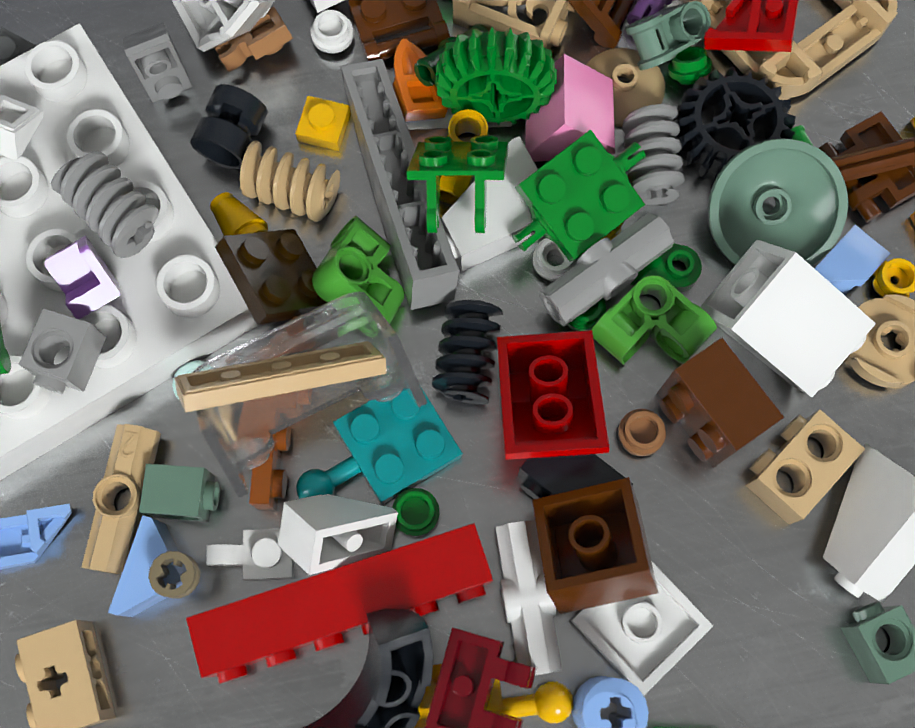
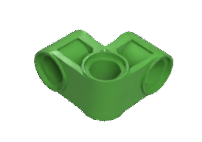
[312,216,405,335]
[591,275,717,365]

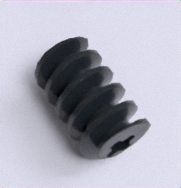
[432,300,503,404]

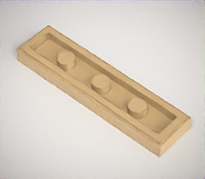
[174,341,387,412]

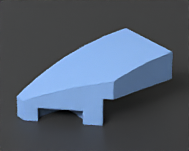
[814,224,891,296]
[0,503,72,570]

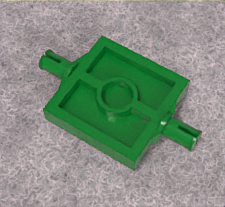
[512,129,646,262]

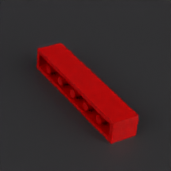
[186,523,493,684]

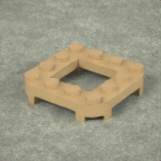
[683,0,898,100]

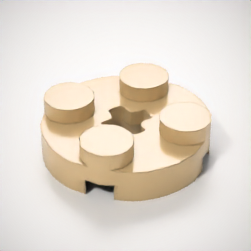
[844,294,915,389]

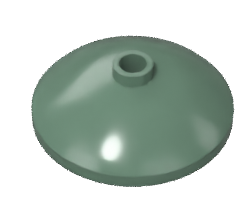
[708,138,848,266]

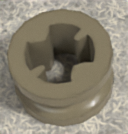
[148,551,200,599]

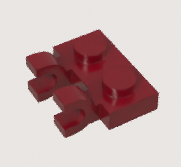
[425,627,537,728]

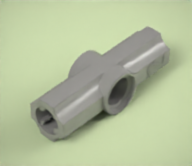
[539,212,675,327]

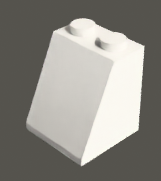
[701,240,876,397]

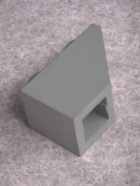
[123,22,192,103]

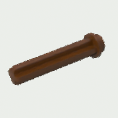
[831,137,915,182]

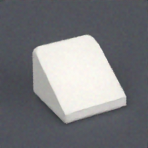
[0,95,44,160]

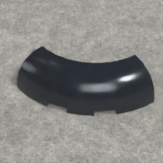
[303,609,433,728]

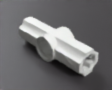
[495,520,562,675]

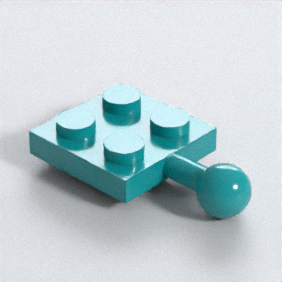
[296,376,463,505]

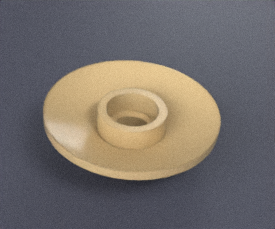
[586,48,665,127]

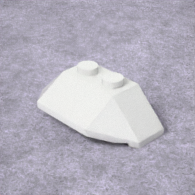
[172,0,275,52]

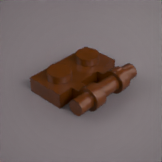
[819,111,915,223]

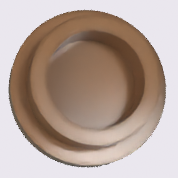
[618,409,666,456]

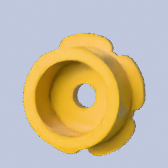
[872,258,915,298]

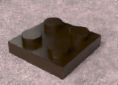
[215,229,333,325]

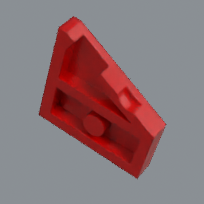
[704,0,799,52]

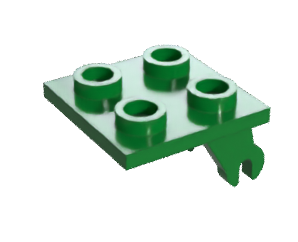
[407,135,508,233]

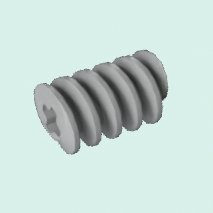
[622,104,685,205]
[51,151,159,258]

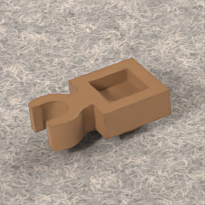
[214,6,293,72]

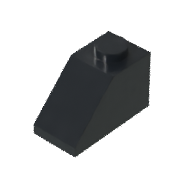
[517,454,633,499]

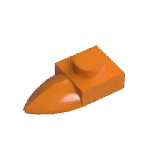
[392,39,448,122]

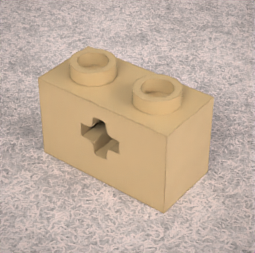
[15,620,116,728]

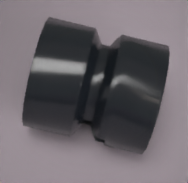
[190,84,268,169]

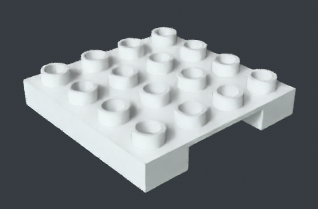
[0,23,259,481]

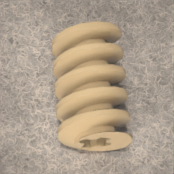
[239,140,340,222]

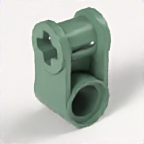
[625,1,711,70]

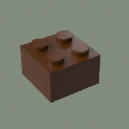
[657,337,784,468]
[532,477,659,614]

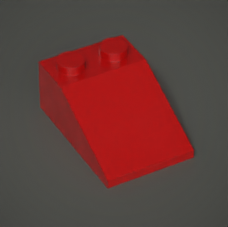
[497,330,609,460]

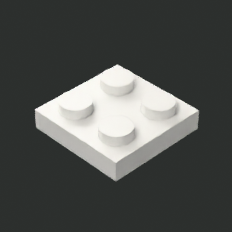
[570,562,713,696]

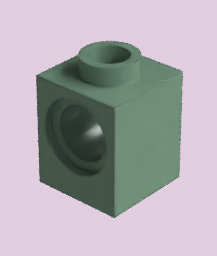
[139,464,220,522]
[841,601,915,684]

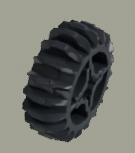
[676,66,796,179]

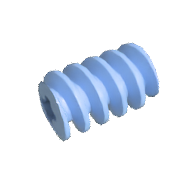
[572,676,649,728]

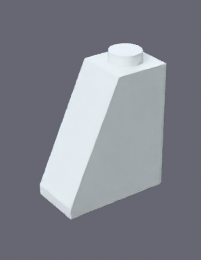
[441,136,538,272]
[823,443,915,603]

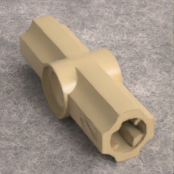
[81,424,161,575]

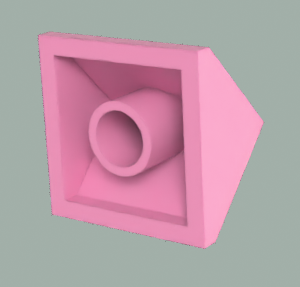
[525,54,615,162]

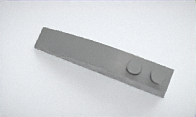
[341,59,459,310]

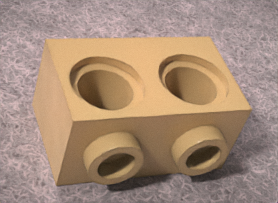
[745,409,865,525]

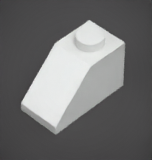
[278,494,398,575]

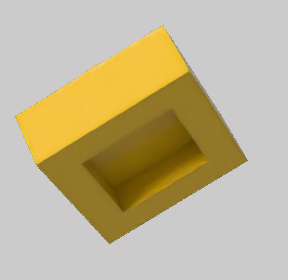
[295,96,351,151]

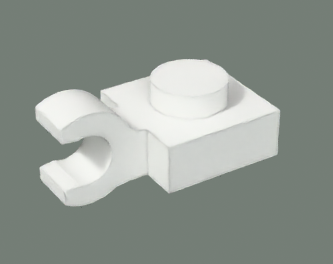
[206,529,294,581]

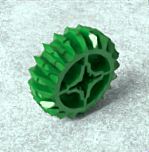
[435,27,557,126]

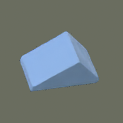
[108,515,187,617]

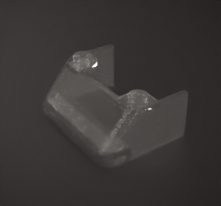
[192,292,428,498]

